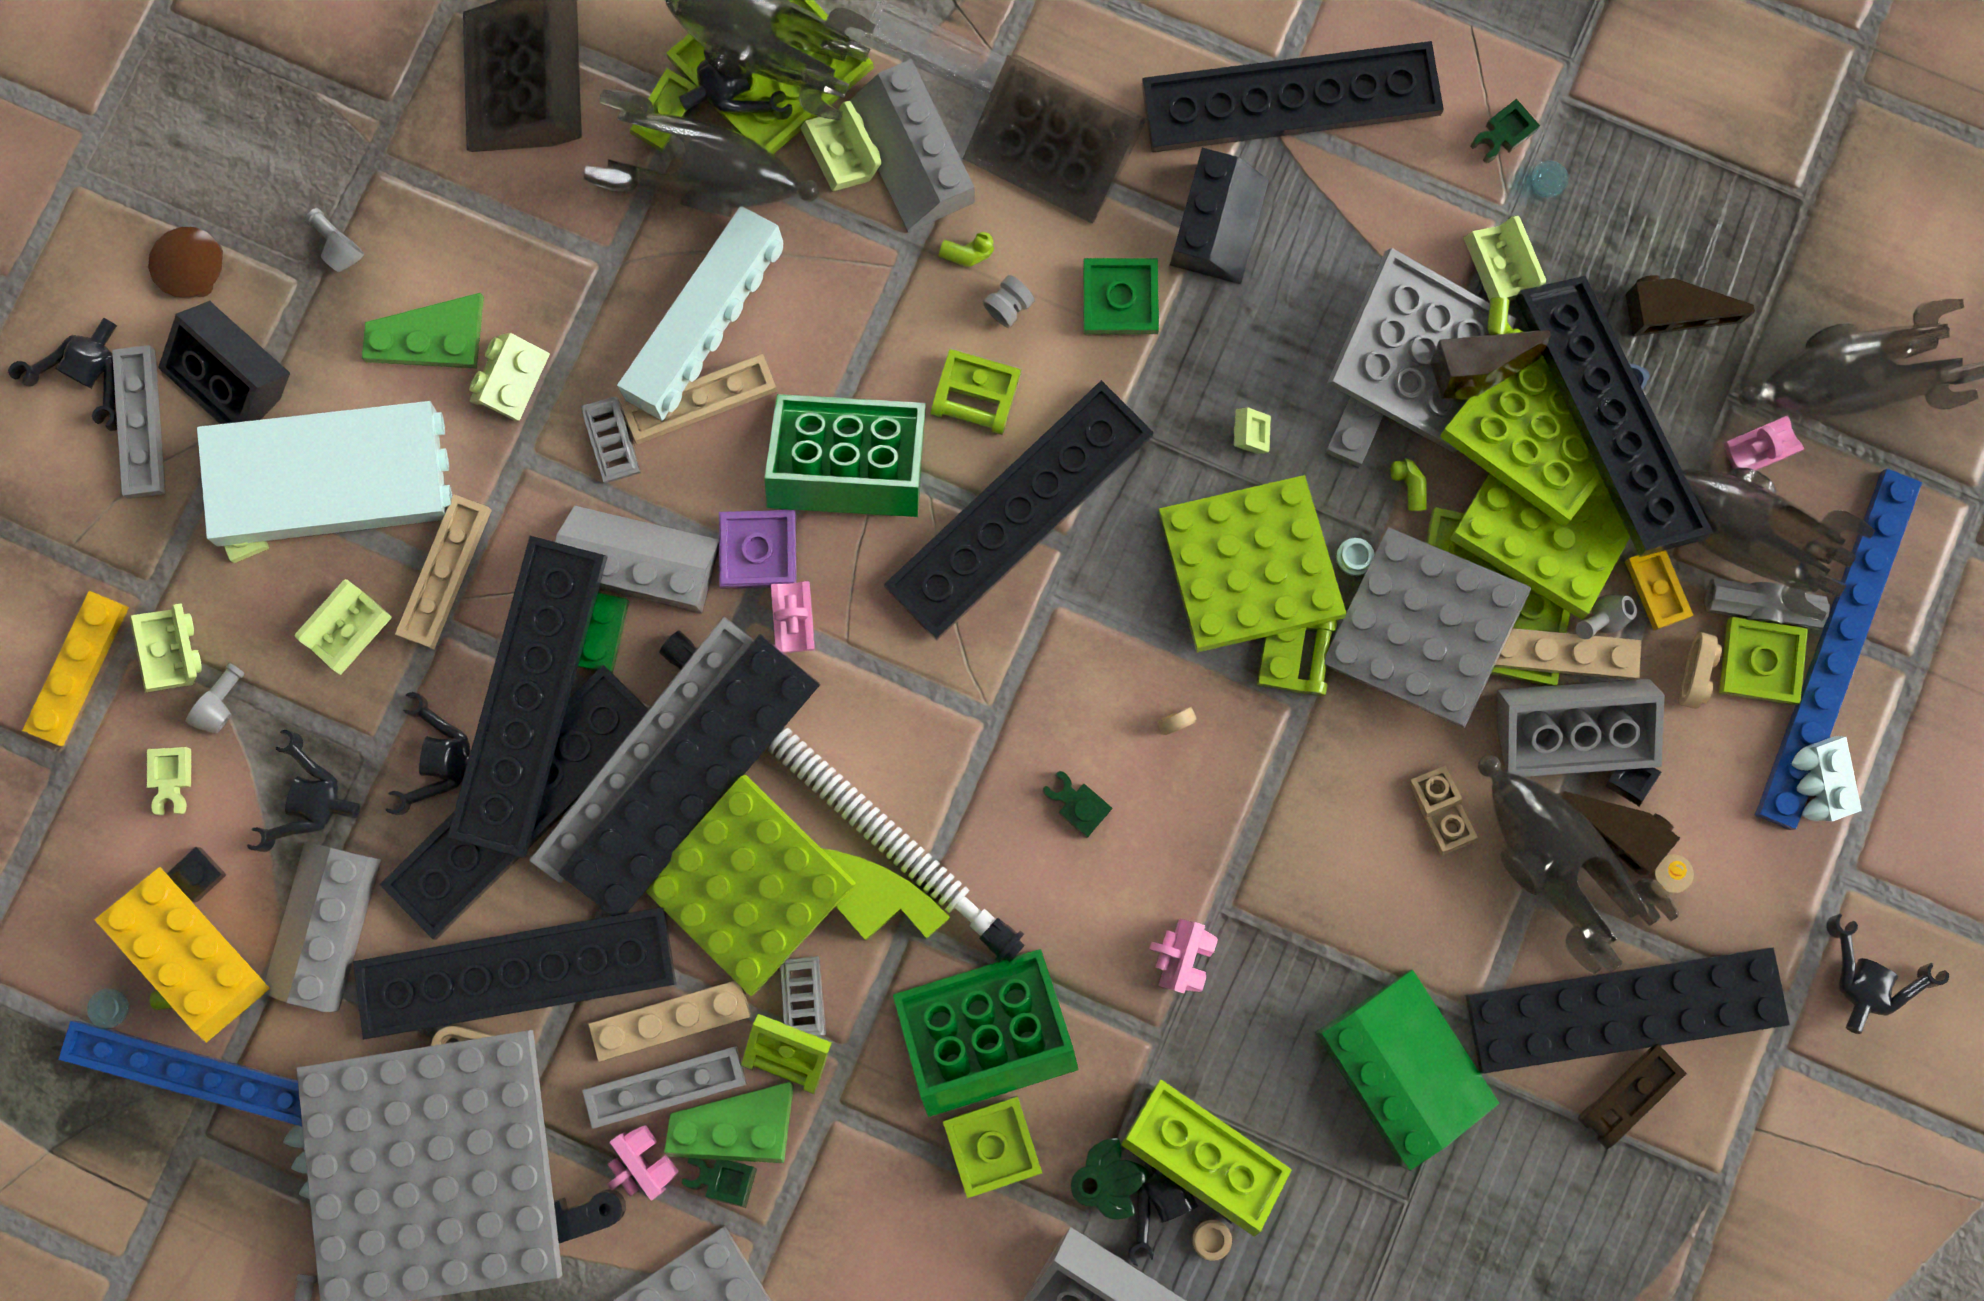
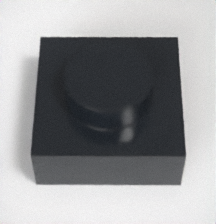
[1606,767,1662,807]
[167,847,226,902]

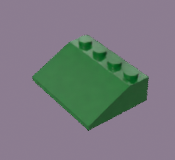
[764,394,926,517]
[893,949,1079,1117]
[1315,969,1500,1171]

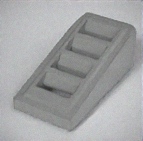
[581,397,641,483]
[780,956,826,1036]

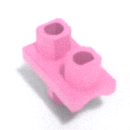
[1723,415,1804,478]
[771,581,815,653]
[1149,919,1218,993]
[607,1125,679,1201]

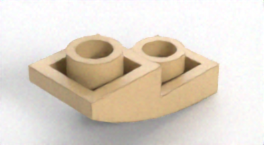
[1410,765,1478,856]

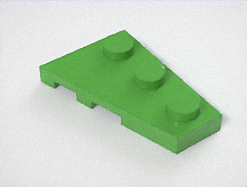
[362,293,484,369]
[664,1082,794,1163]

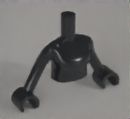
[679,11,793,120]
[8,318,117,431]
[385,692,471,815]
[247,730,360,852]
[1826,913,1949,1034]
[1128,1165,1232,1267]

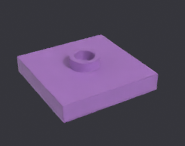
[719,510,797,589]

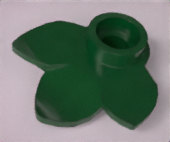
[1071,1138,1148,1220]

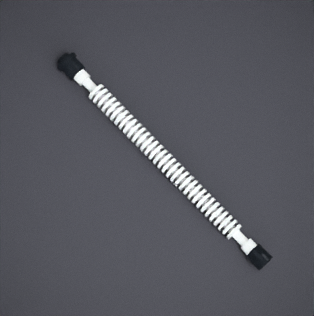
[659,630,1025,963]

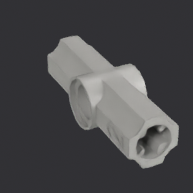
[1704,578,1830,630]

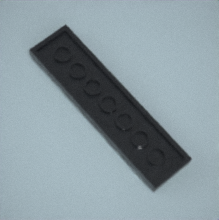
[1141,41,1444,153]
[1515,276,1713,557]
[884,380,1154,641]
[447,535,608,858]
[558,634,820,916]
[379,665,649,940]
[353,907,677,1040]
[1465,947,1790,1074]

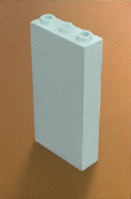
[197,401,452,547]

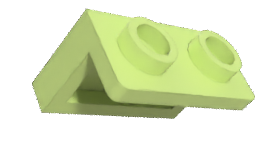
[800,101,881,191]
[1464,216,1546,301]
[469,333,550,421]
[295,579,392,675]
[130,603,202,693]

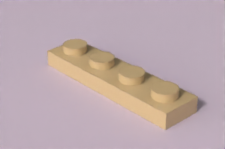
[622,354,777,445]
[395,494,492,649]
[1494,628,1641,680]
[589,981,751,1062]

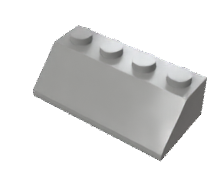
[849,59,975,233]
[555,506,719,613]
[1497,679,1665,778]
[265,841,381,1012]
[1023,1227,1187,1301]

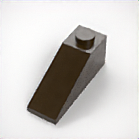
[1625,275,1755,336]
[1431,330,1551,399]
[1551,791,1680,875]

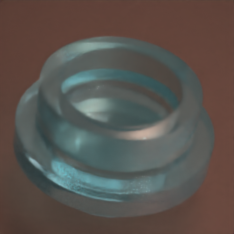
[1531,161,1569,198]
[87,989,129,1028]

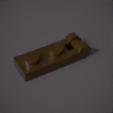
[1578,1044,1687,1149]

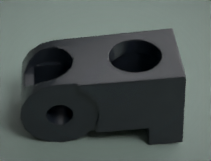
[554,1189,626,1244]

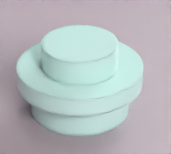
[1336,538,1375,576]

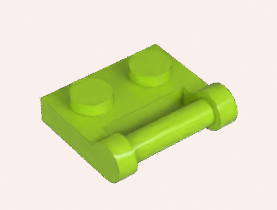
[930,349,1021,435]
[1257,620,1337,696]
[741,1014,832,1094]

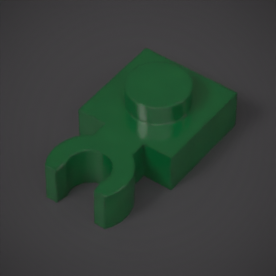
[1470,98,1540,163]
[1043,771,1113,838]
[681,1158,757,1208]

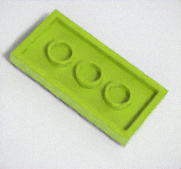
[1121,1079,1292,1237]

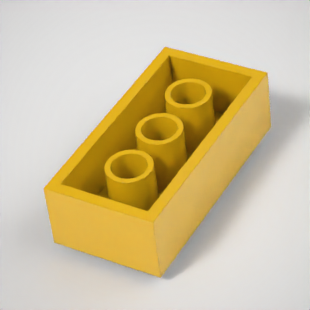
[94,867,270,1043]

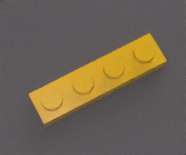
[22,591,129,746]

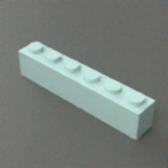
[617,206,783,421]

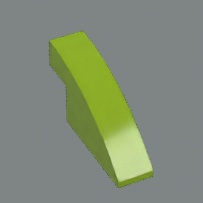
[821,848,950,940]

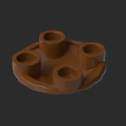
[148,227,223,298]

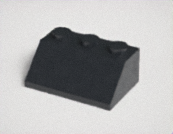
[1170,147,1269,284]
[158,301,290,424]

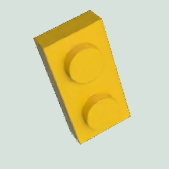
[1625,550,1694,631]

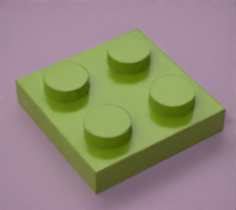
[1719,617,1808,705]
[943,1096,1042,1198]

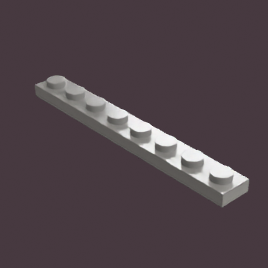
[529,616,754,884]

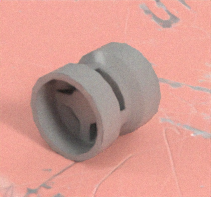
[983,275,1035,328]

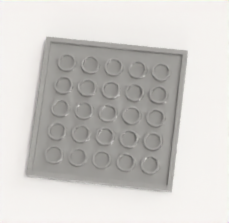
[296,1030,563,1301]

